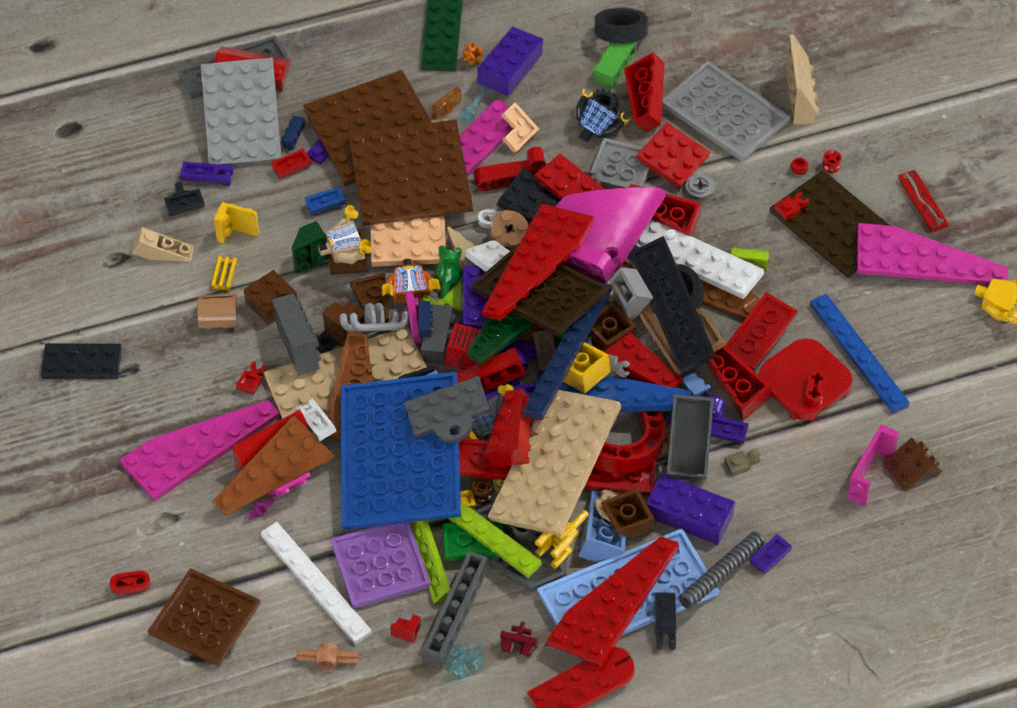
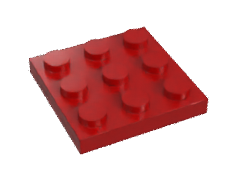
[635,122,711,189]

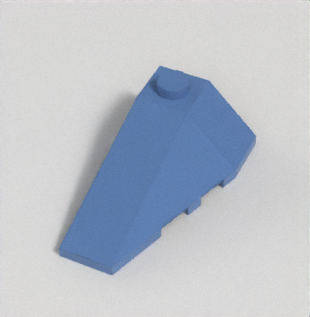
[578,490,626,562]

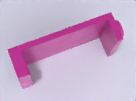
[848,424,899,506]

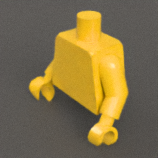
[974,279,1017,324]

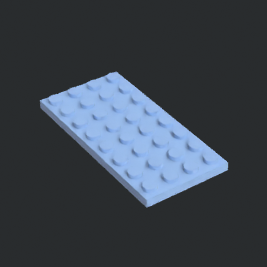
[537,528,719,656]

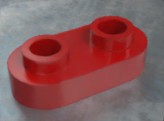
[109,570,151,595]

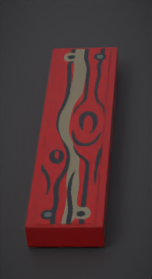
[898,170,948,232]

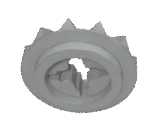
[685,174,715,199]

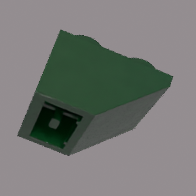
[291,221,329,273]

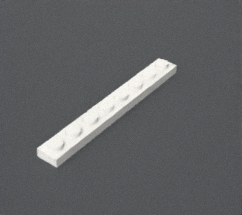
[261,522,372,645]

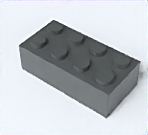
[272,293,321,375]

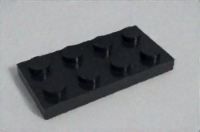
[41,343,122,379]

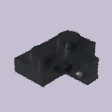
[164,182,205,217]

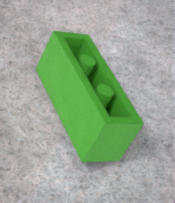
[592,42,636,89]

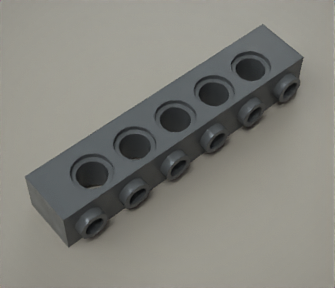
[422,551,488,669]

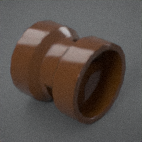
[472,478,493,505]

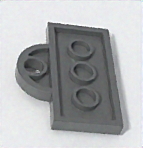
[404,376,491,443]

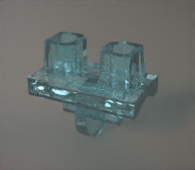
[446,643,485,680]

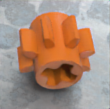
[461,43,484,65]

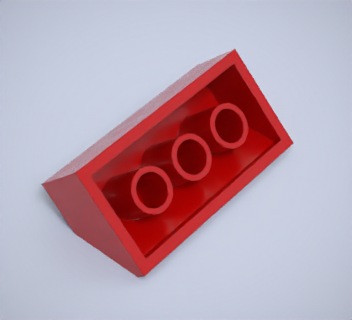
[213,46,291,92]
[232,409,312,472]

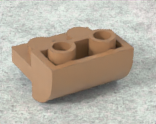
[197,294,237,329]

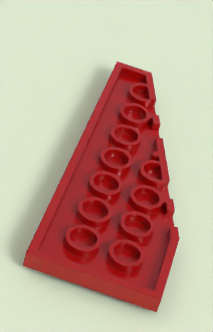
[482,204,594,321]
[547,536,679,666]

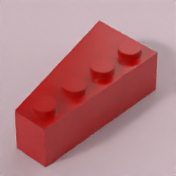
[624,52,665,133]
[629,184,701,237]
[603,332,682,389]
[705,346,771,421]
[485,389,533,468]

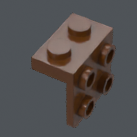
[883,437,942,491]

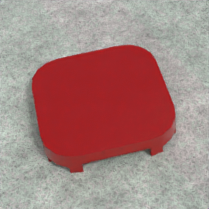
[759,338,853,422]

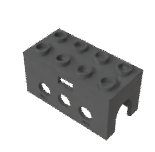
[667,394,714,479]

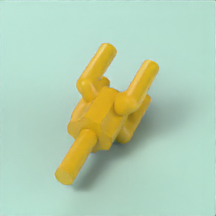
[534,510,589,569]

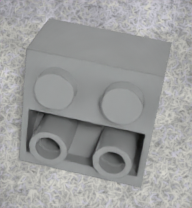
[610,267,653,322]

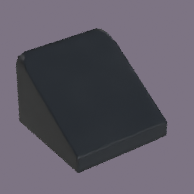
[316,330,338,354]

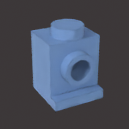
[682,373,711,397]

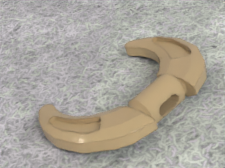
[595,489,621,522]

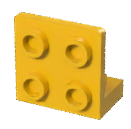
[214,202,259,243]

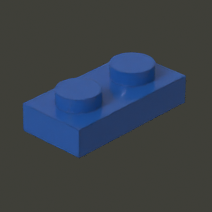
[305,187,346,216]

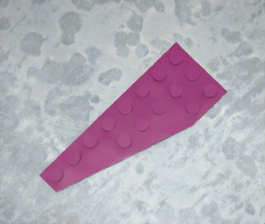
[857,223,1008,285]
[119,400,280,502]

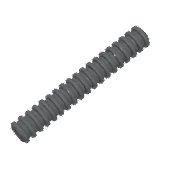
[678,531,765,609]

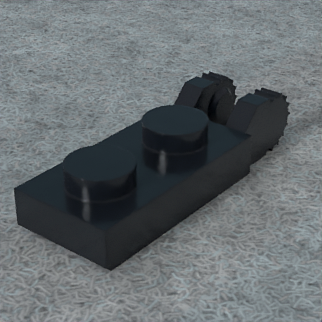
[654,592,677,650]

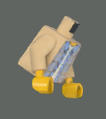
[318,205,372,264]

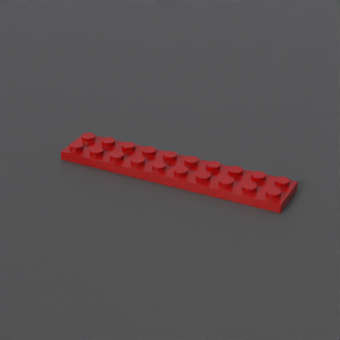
[459,438,656,496]

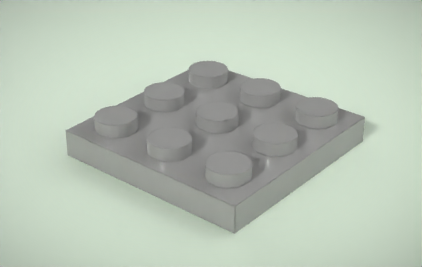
[590,138,650,189]

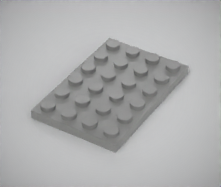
[201,58,282,166]
[662,61,790,162]

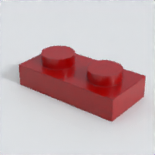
[271,148,312,179]

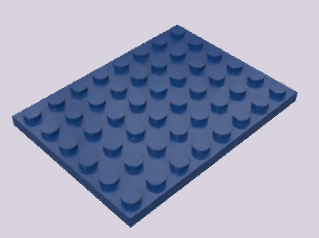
[341,372,461,530]

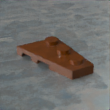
[350,273,389,323]

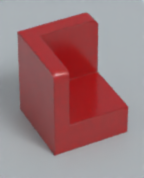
[390,614,421,643]

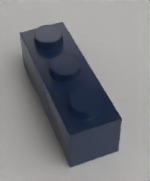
[281,116,305,150]
[418,301,433,337]

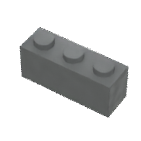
[421,304,456,363]

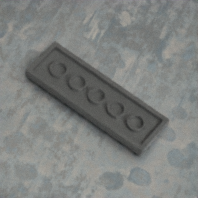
[178,35,289,99]

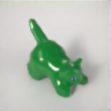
[435,245,462,299]

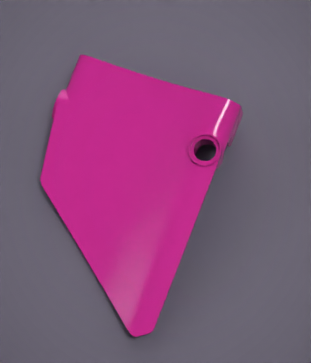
[555,187,666,284]

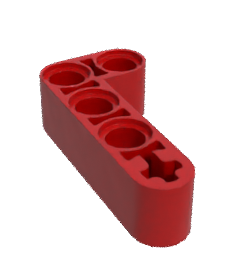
[473,146,546,191]

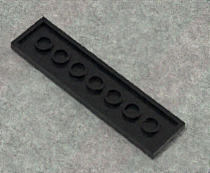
[630,236,717,373]

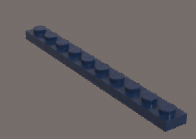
[523,282,612,420]

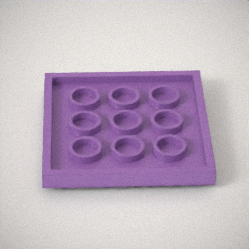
[330,523,431,609]

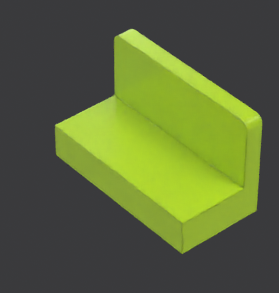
[731,248,769,271]

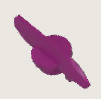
[244,497,275,520]

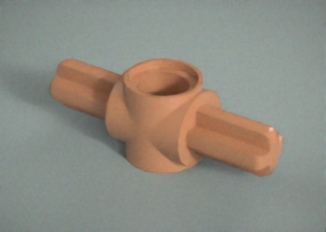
[297,643,358,670]

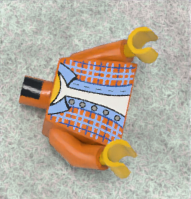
[382,259,441,303]

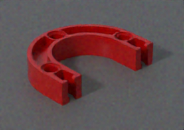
[593,411,666,473]

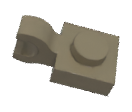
[724,448,761,476]

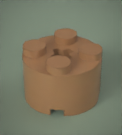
[490,210,528,251]

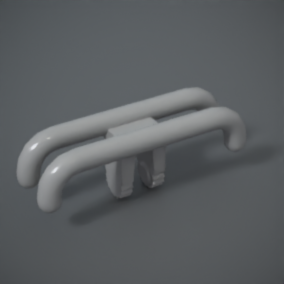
[339,303,409,332]

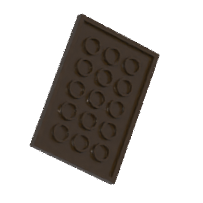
[770,170,890,278]
[471,244,608,337]

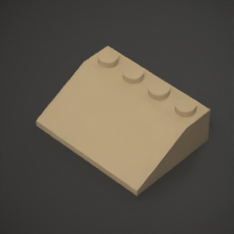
[786,34,819,125]

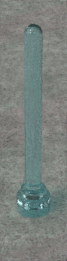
[461,85,488,122]

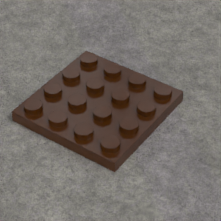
[148,568,261,667]

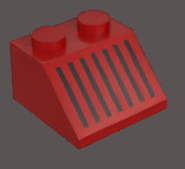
[444,323,482,369]

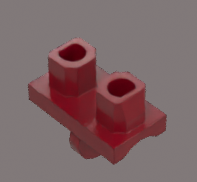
[500,621,539,657]

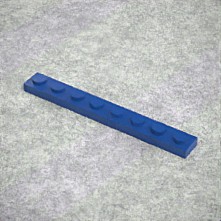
[810,293,910,414]

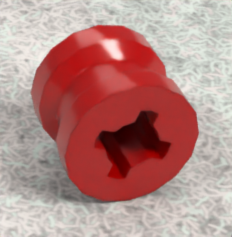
[822,150,842,173]

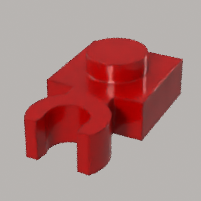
[774,192,809,220]
[236,361,265,395]

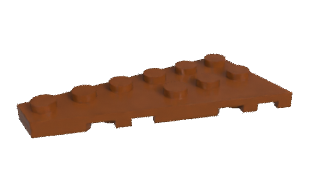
[684,279,760,321]
[328,332,373,438]
[211,416,335,515]

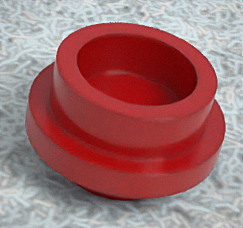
[790,157,809,175]

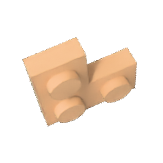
[501,103,539,153]

